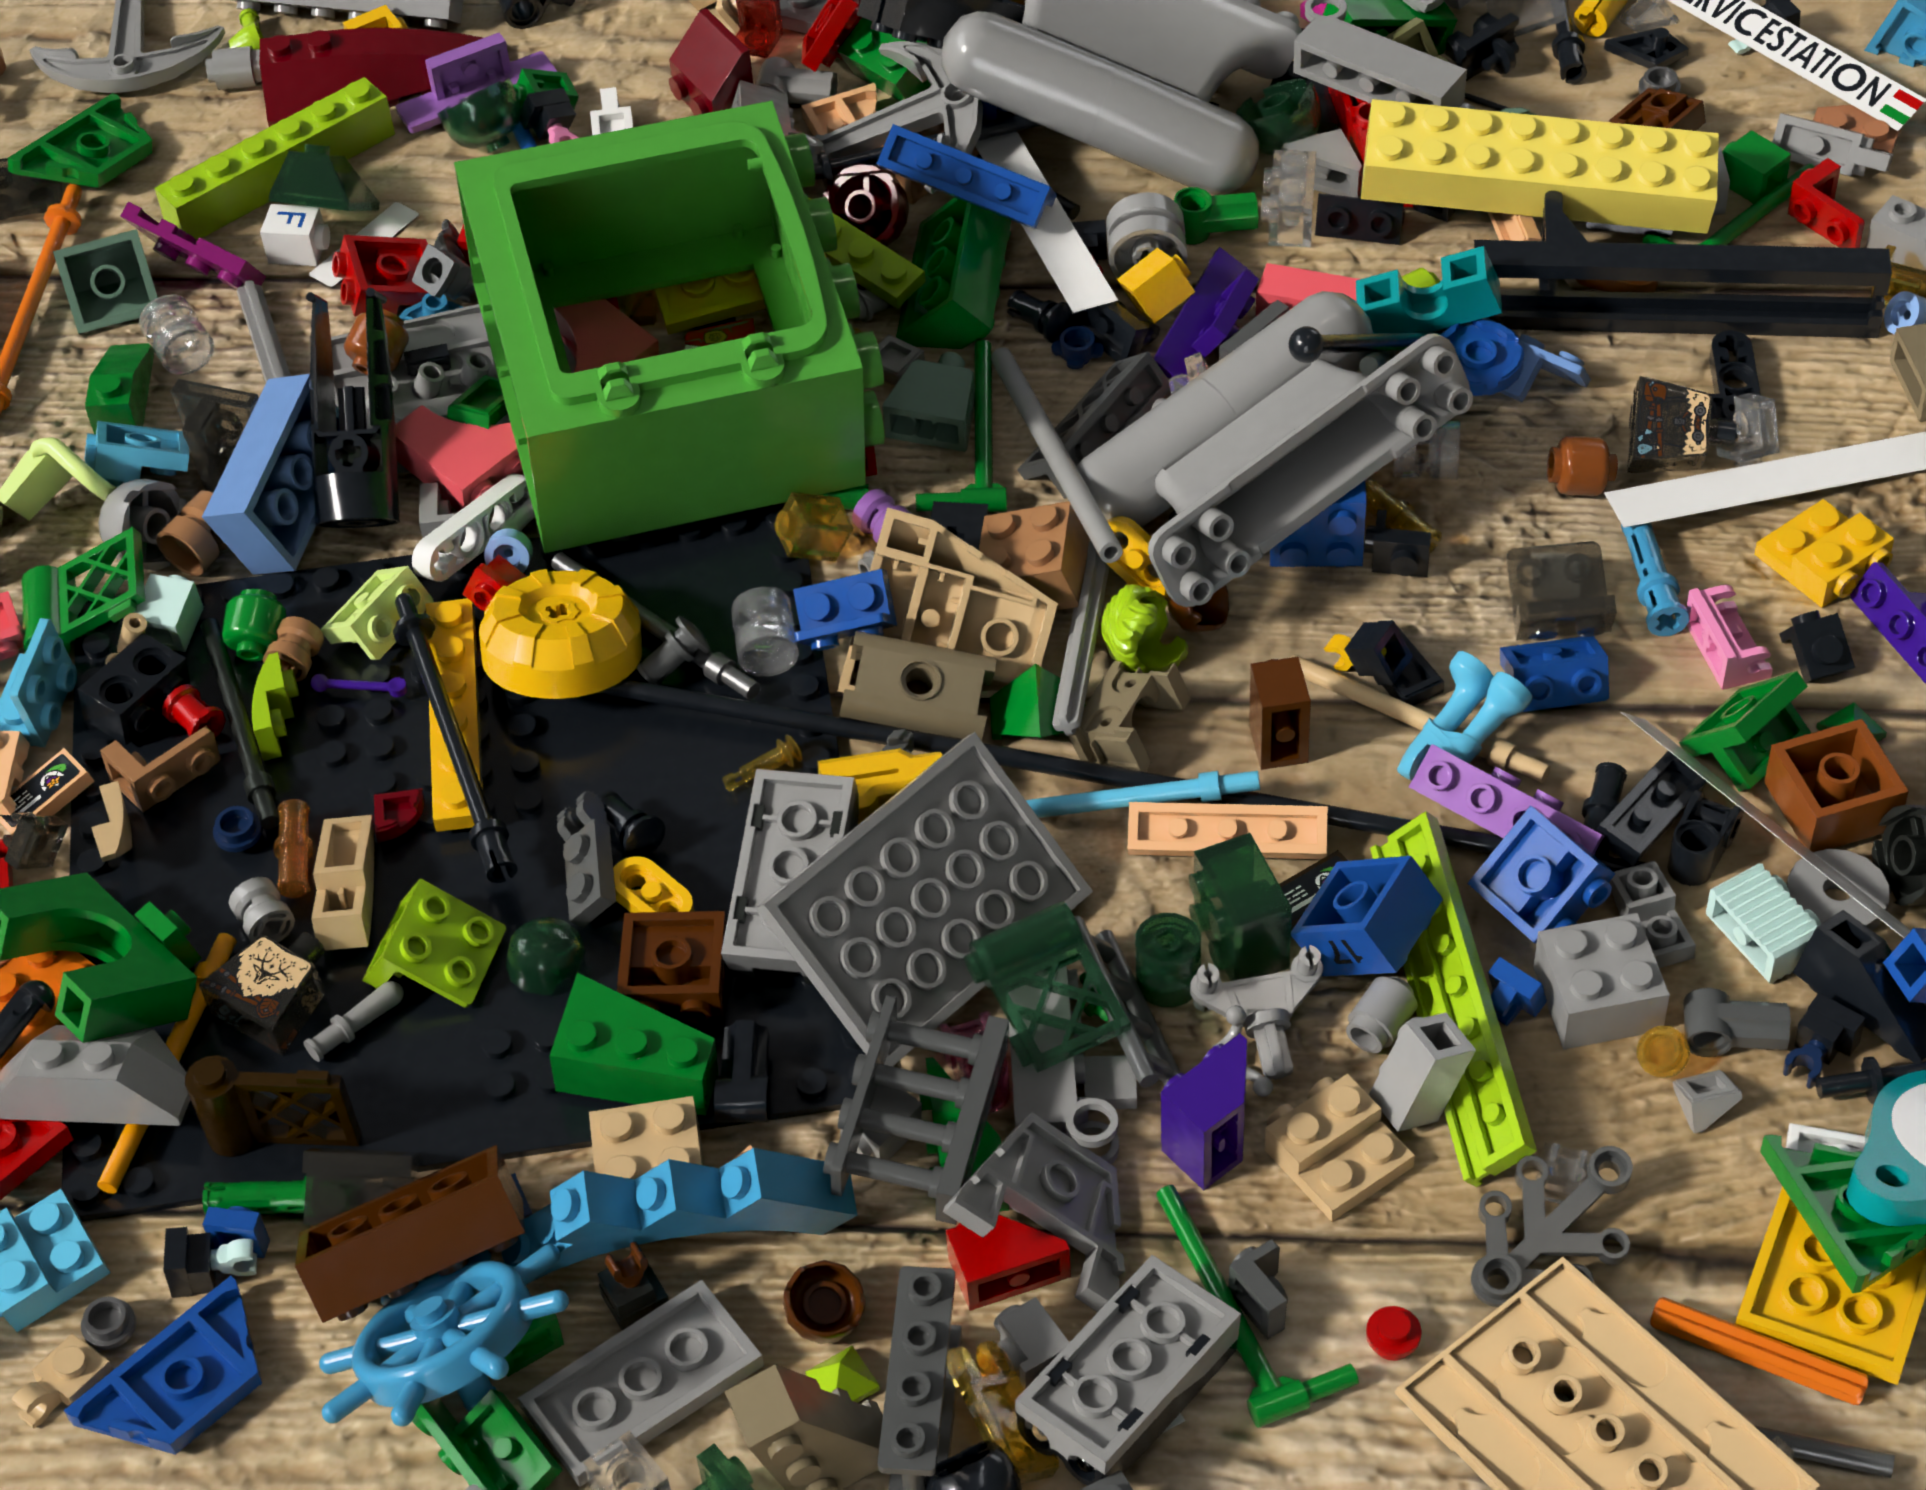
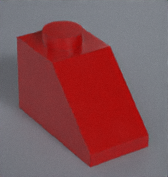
[945,1215,1071,1311]

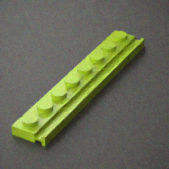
[1370,811,1537,1187]

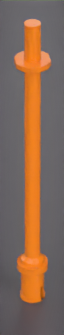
[0,184,83,416]

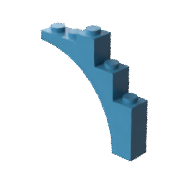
[501,1148,858,1283]

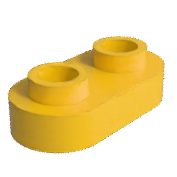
[1098,516,1165,595]
[613,856,694,913]

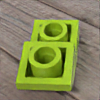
[252,652,299,761]

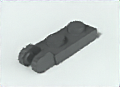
[556,790,616,928]

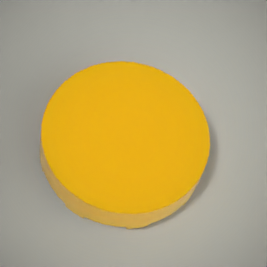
[479,569,642,699]

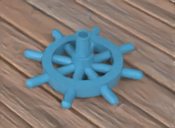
[319,1244,569,1427]

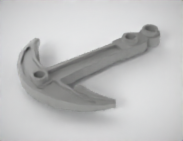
[29,0,225,93]
[812,41,983,194]

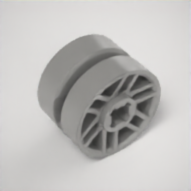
[1106,192,1188,278]

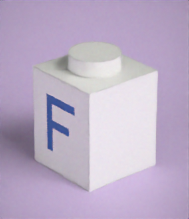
[260,204,330,266]

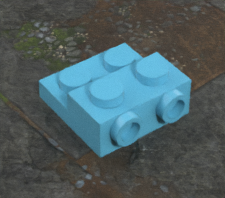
[84,421,189,487]
[0,1188,111,1332]

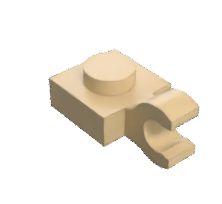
[12,1333,113,1429]

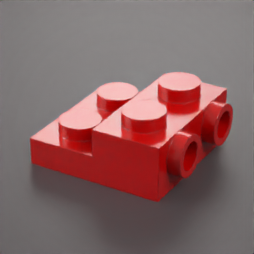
[801,0,863,72]
[332,235,428,316]

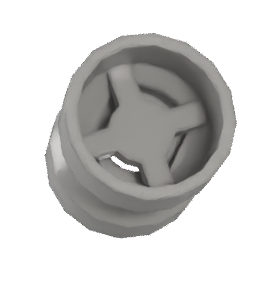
[228,877,295,946]

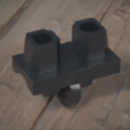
[1445,12,1519,81]

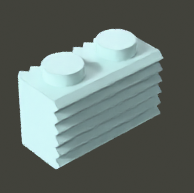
[1706,863,1821,984]

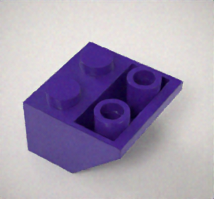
[1161,1033,1247,1191]

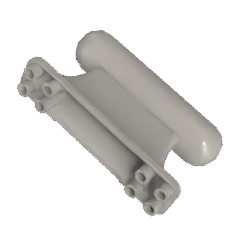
[941,0,1302,195]
[1068,291,1473,607]

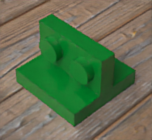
[1679,671,1812,792]

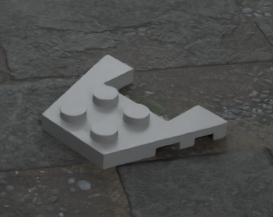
[943,1112,1125,1312]

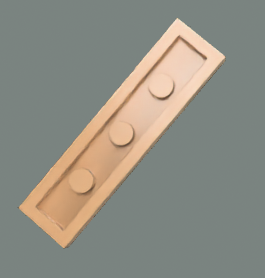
[1127,802,1328,859]

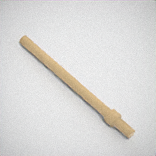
[1290,654,1551,783]

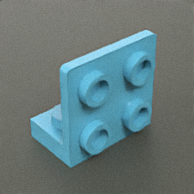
[0,618,77,748]

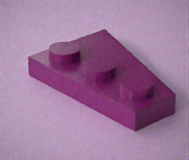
[120,202,266,289]

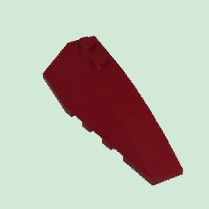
[259,28,483,127]

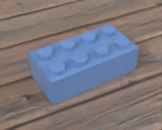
[202,374,340,575]

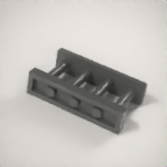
[823,995,1009,1225]
[878,1266,962,1490]

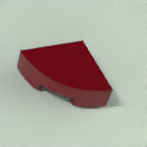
[374,788,425,843]

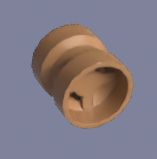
[263,616,324,682]

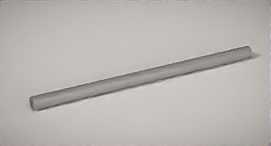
[991,347,1123,563]

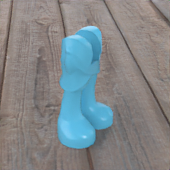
[1397,651,1532,781]

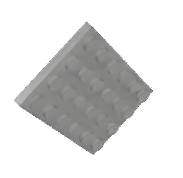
[756,732,1093,1066]

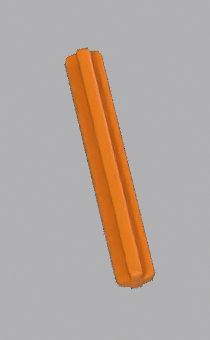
[1650,1297,1869,1405]

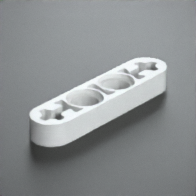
[412,473,530,582]

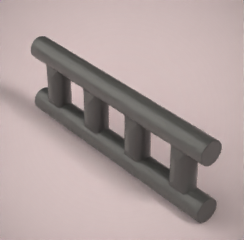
[1064,916,1181,1088]

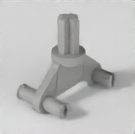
[1190,945,1323,1080]

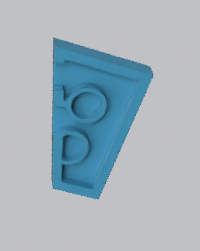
[1864,0,1926,67]

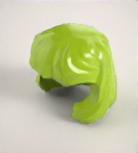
[1100,584,1188,673]

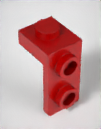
[1787,158,1865,248]

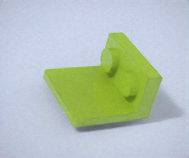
[362,878,506,1008]

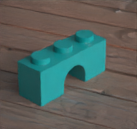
[1356,246,1502,333]

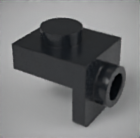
[1364,509,1431,577]
[1779,610,1856,683]

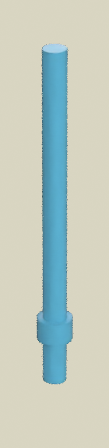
[1026,771,1261,818]

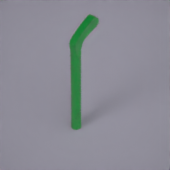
[1643,163,1815,245]

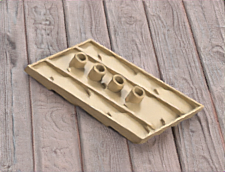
[1394,1256,1821,1490]

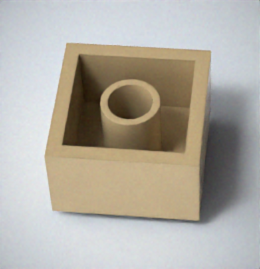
[589,1096,704,1179]

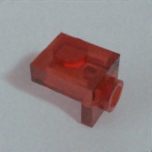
[736,0,783,58]

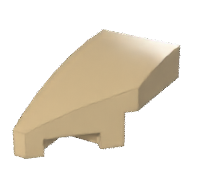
[91,781,132,862]

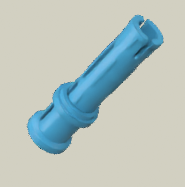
[1621,523,1690,636]

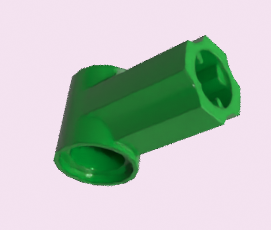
[1174,187,1259,245]

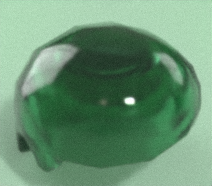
[506,917,586,995]

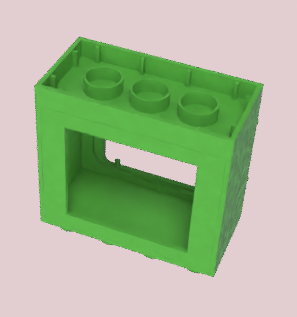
[454,101,885,553]

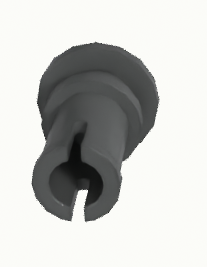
[636,615,711,685]

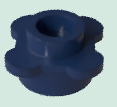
[1051,326,1104,369]

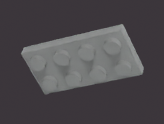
[518,1280,764,1487]

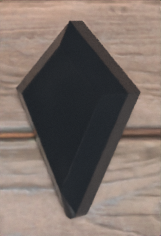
[1604,27,1689,69]

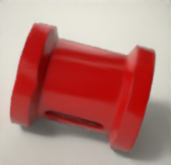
[162,684,226,738]

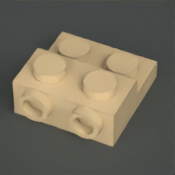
[1265,1073,1415,1222]

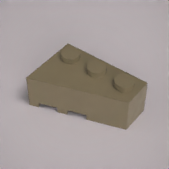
[724,1364,883,1490]

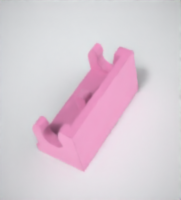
[1686,585,1773,690]

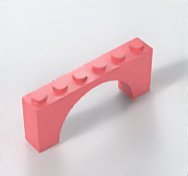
[395,299,659,512]

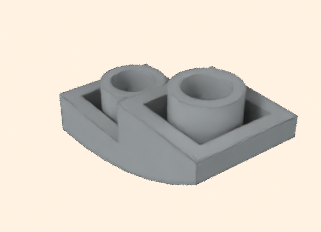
[1609,861,1696,968]

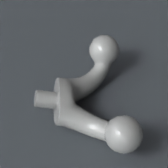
[1213,1005,1273,1097]

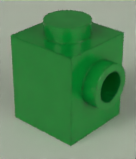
[1722,130,1791,204]

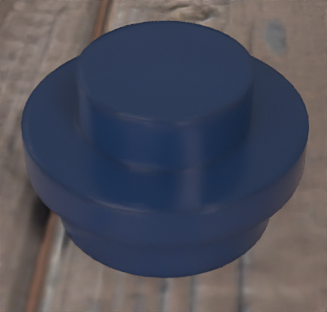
[213,806,263,852]

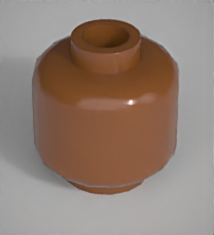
[344,309,409,376]
[1547,436,1618,496]

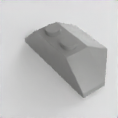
[0,1025,191,1126]

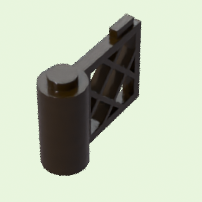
[185,1055,362,1157]

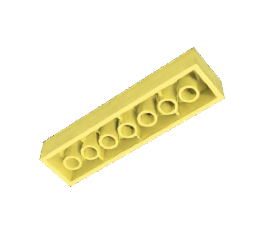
[1361,99,1719,234]

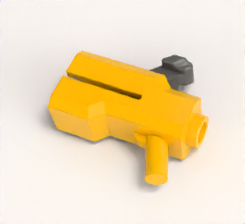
[818,729,943,824]

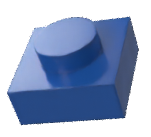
[202,1206,270,1258]

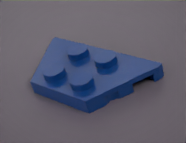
[64,1275,262,1455]

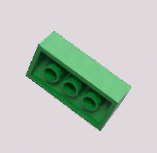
[896,197,1011,349]

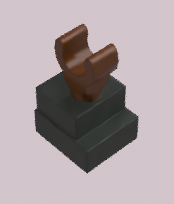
[597,1242,669,1330]

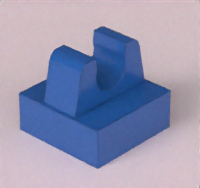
[1487,957,1547,1026]

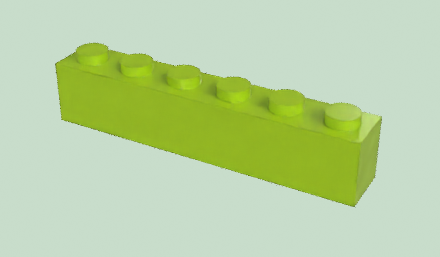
[154,77,395,240]

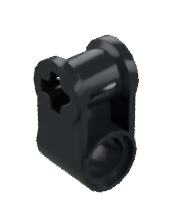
[1667,790,1744,886]

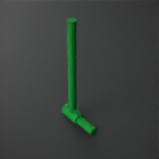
[916,340,1007,513]
[1156,1185,1359,1428]

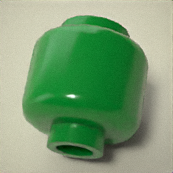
[222,588,287,661]

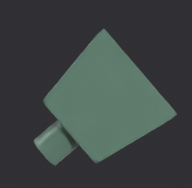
[882,352,975,452]

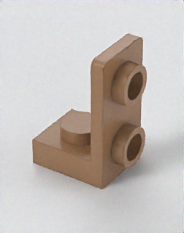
[100,727,221,812]

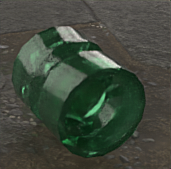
[1135,913,1201,1008]

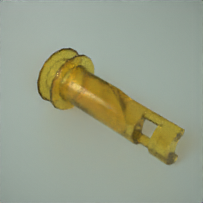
[722,734,803,792]

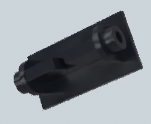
[1315,193,1405,245]

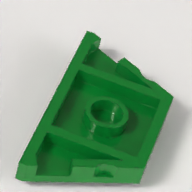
[8,93,152,188]
[1760,1134,1926,1293]

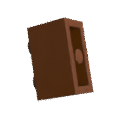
[1249,657,1311,770]

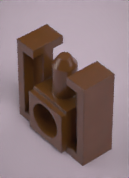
[1609,88,1706,131]

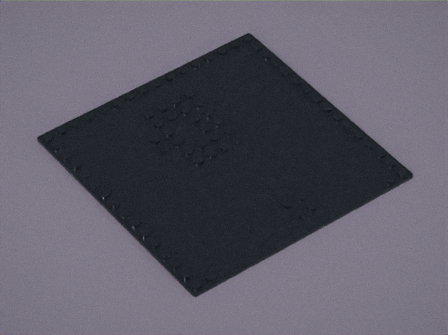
[62,502,866,1222]

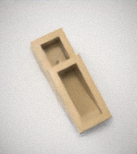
[311,815,374,951]

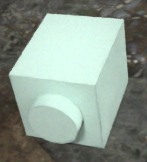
[134,573,204,652]

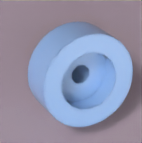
[1884,291,1926,334]
[484,528,533,573]

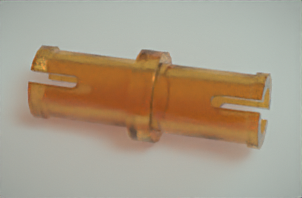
[274,799,313,898]

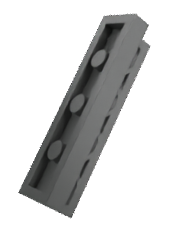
[1017,352,1173,499]

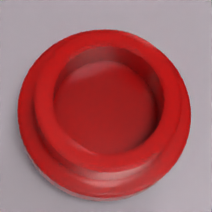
[1366,1306,1422,1361]

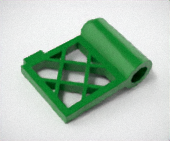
[22,527,145,655]

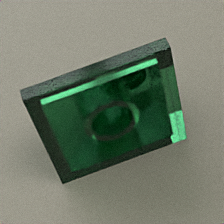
[269,143,380,211]

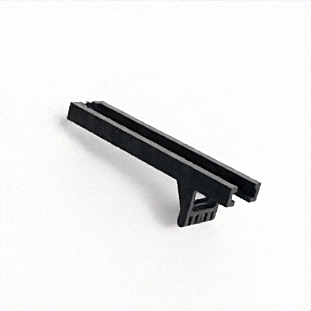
[1474,191,1892,338]

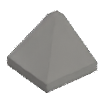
[1673,1070,1742,1133]

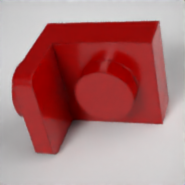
[462,554,527,611]

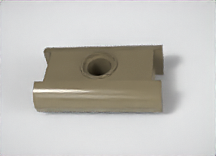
[839,631,997,741]

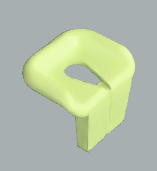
[0,437,117,521]

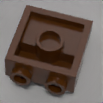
[617,911,727,1026]

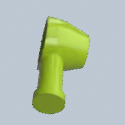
[228,8,264,50]

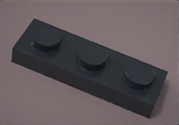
[1596,751,1707,866]

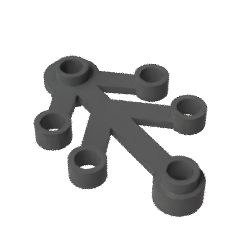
[1471,1146,1633,1307]

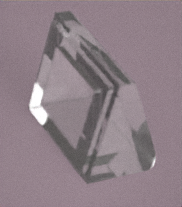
[1618,0,1680,32]

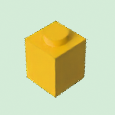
[1117,247,1195,324]

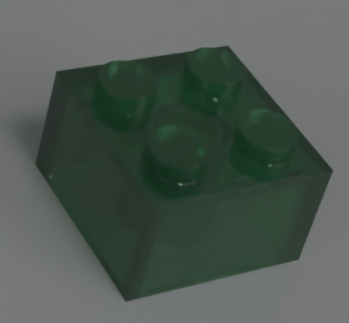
[1189,833,1292,981]

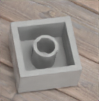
[1533,913,1670,1050]

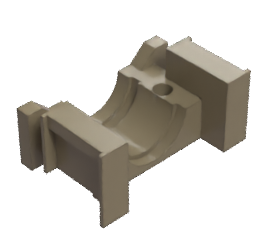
[1068,661,1191,772]

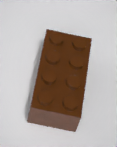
[295,1145,525,1323]

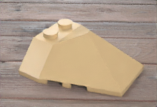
[837,507,1058,698]

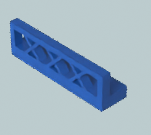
[877,124,1057,229]

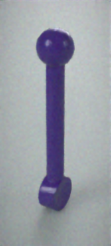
[311,674,408,698]

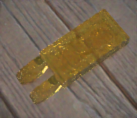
[947,1341,1060,1484]

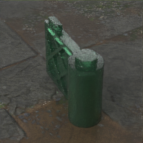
[964,901,1131,1073]

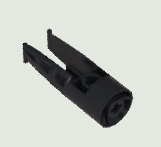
[306,288,400,528]

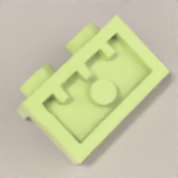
[320,566,433,660]

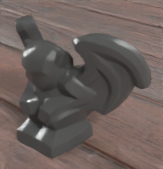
[412,219,478,303]

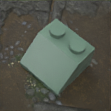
[53,229,162,334]

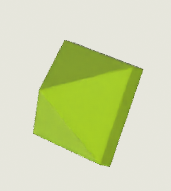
[805,1346,881,1403]

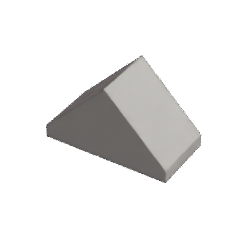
[1281,129,1362,198]

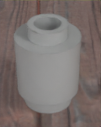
[205,46,262,90]
[1346,976,1418,1053]

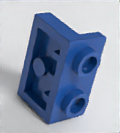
[793,569,897,651]
[1500,635,1609,712]

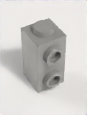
[1866,195,1926,278]
[1369,1012,1476,1132]

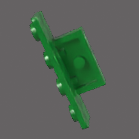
[412,1389,563,1490]

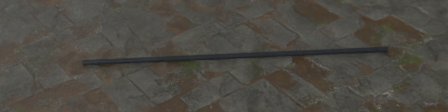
[597,679,1648,872]

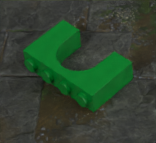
[0,872,197,1043]

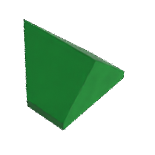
[990,664,1086,740]

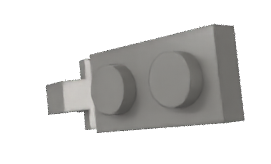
[1772,113,1894,176]

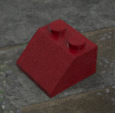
[669,8,754,116]

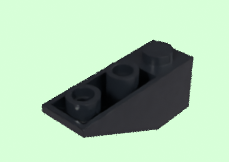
[1793,910,1926,1063]

